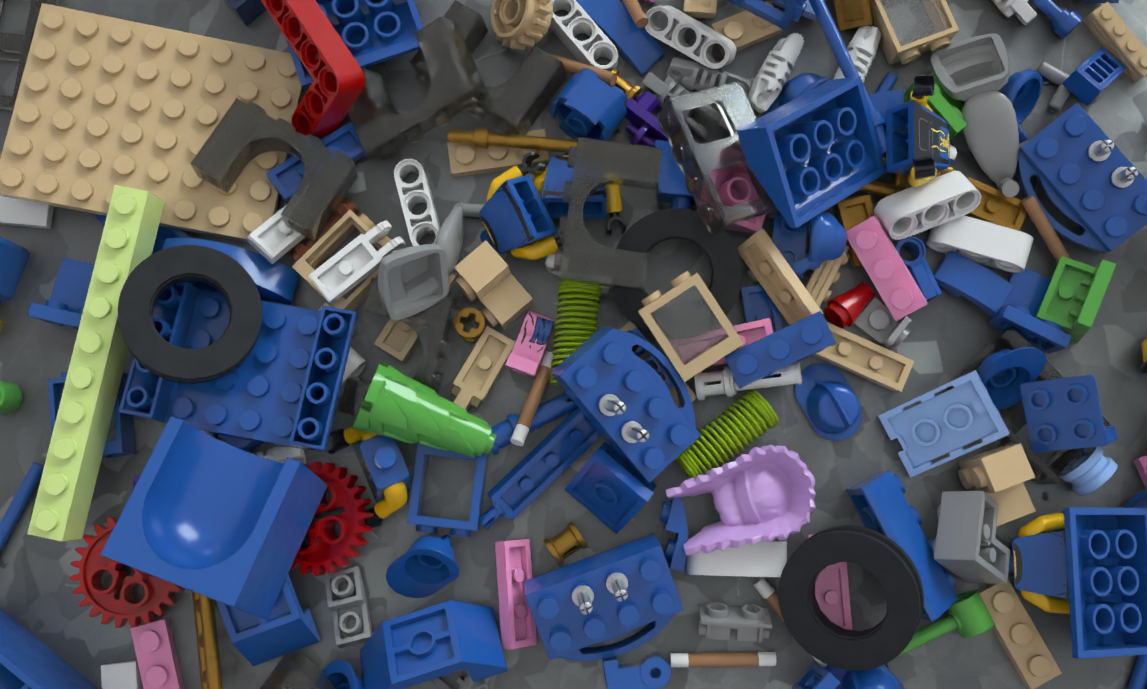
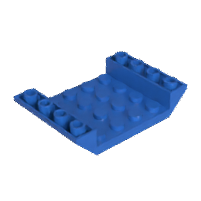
[118,282,358,451]

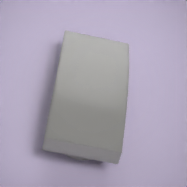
[324,566,373,648]

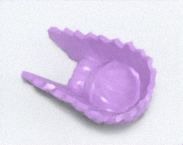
[666,445,816,556]

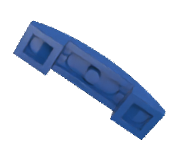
[576,0,665,77]
[162,238,300,305]

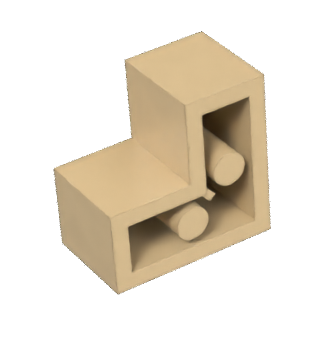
[454,240,534,330]
[958,443,1036,526]

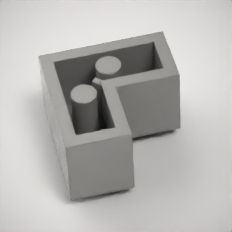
[932,491,1011,584]

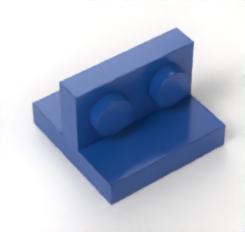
[564,441,657,534]

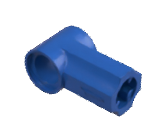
[894,236,942,301]

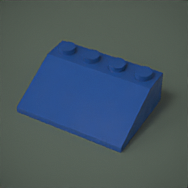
[286,0,430,88]
[736,76,886,228]
[1064,507,1147,659]

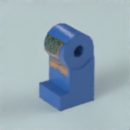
[602,654,671,689]

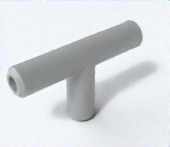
[1037,62,1101,112]

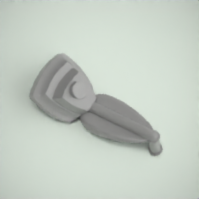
[931,33,1019,197]
[378,201,484,321]

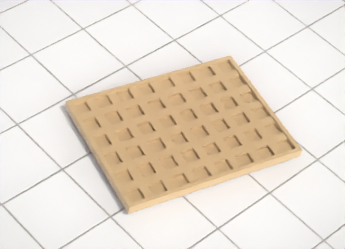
[0,3,303,242]

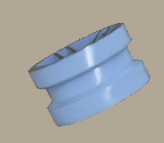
[1058,447,1118,496]

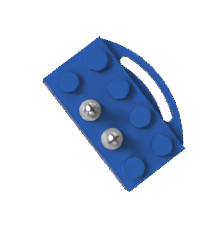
[1016,102,1147,253]
[550,327,701,483]
[523,533,684,661]

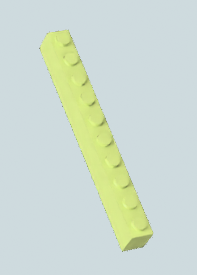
[27,185,165,542]

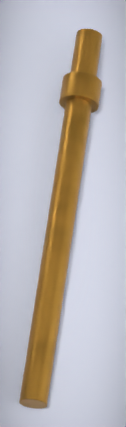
[448,128,649,160]

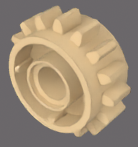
[490,0,553,51]

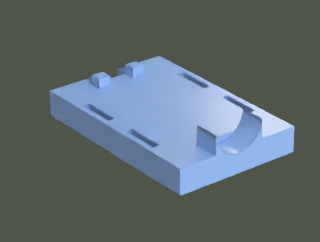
[878,370,1010,478]

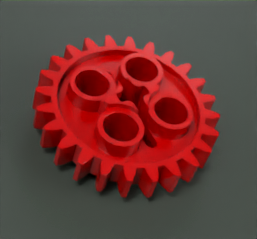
[290,462,374,576]
[70,517,185,628]

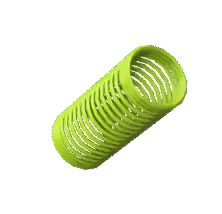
[549,281,602,386]
[676,389,779,479]

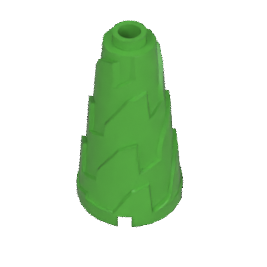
[352,362,496,458]

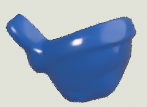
[999,69,1042,143]
[790,210,847,275]

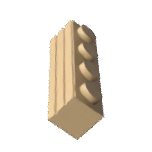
[1083,1,1147,84]
[804,245,850,310]

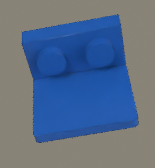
[27,258,95,329]
[988,267,1072,354]
[1020,374,1118,453]

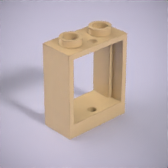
[292,210,391,311]

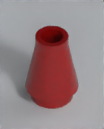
[824,282,875,329]

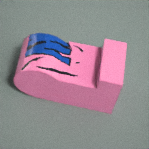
[505,310,555,379]

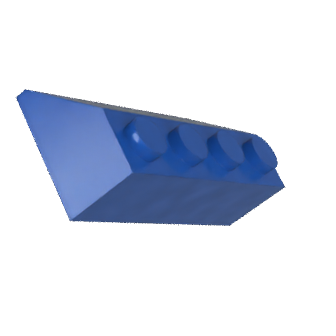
[845,470,958,622]

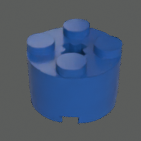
[549,68,627,142]

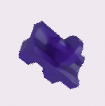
[625,91,684,150]

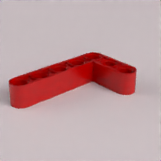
[261,0,365,141]

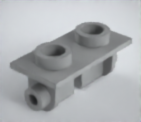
[698,602,772,643]

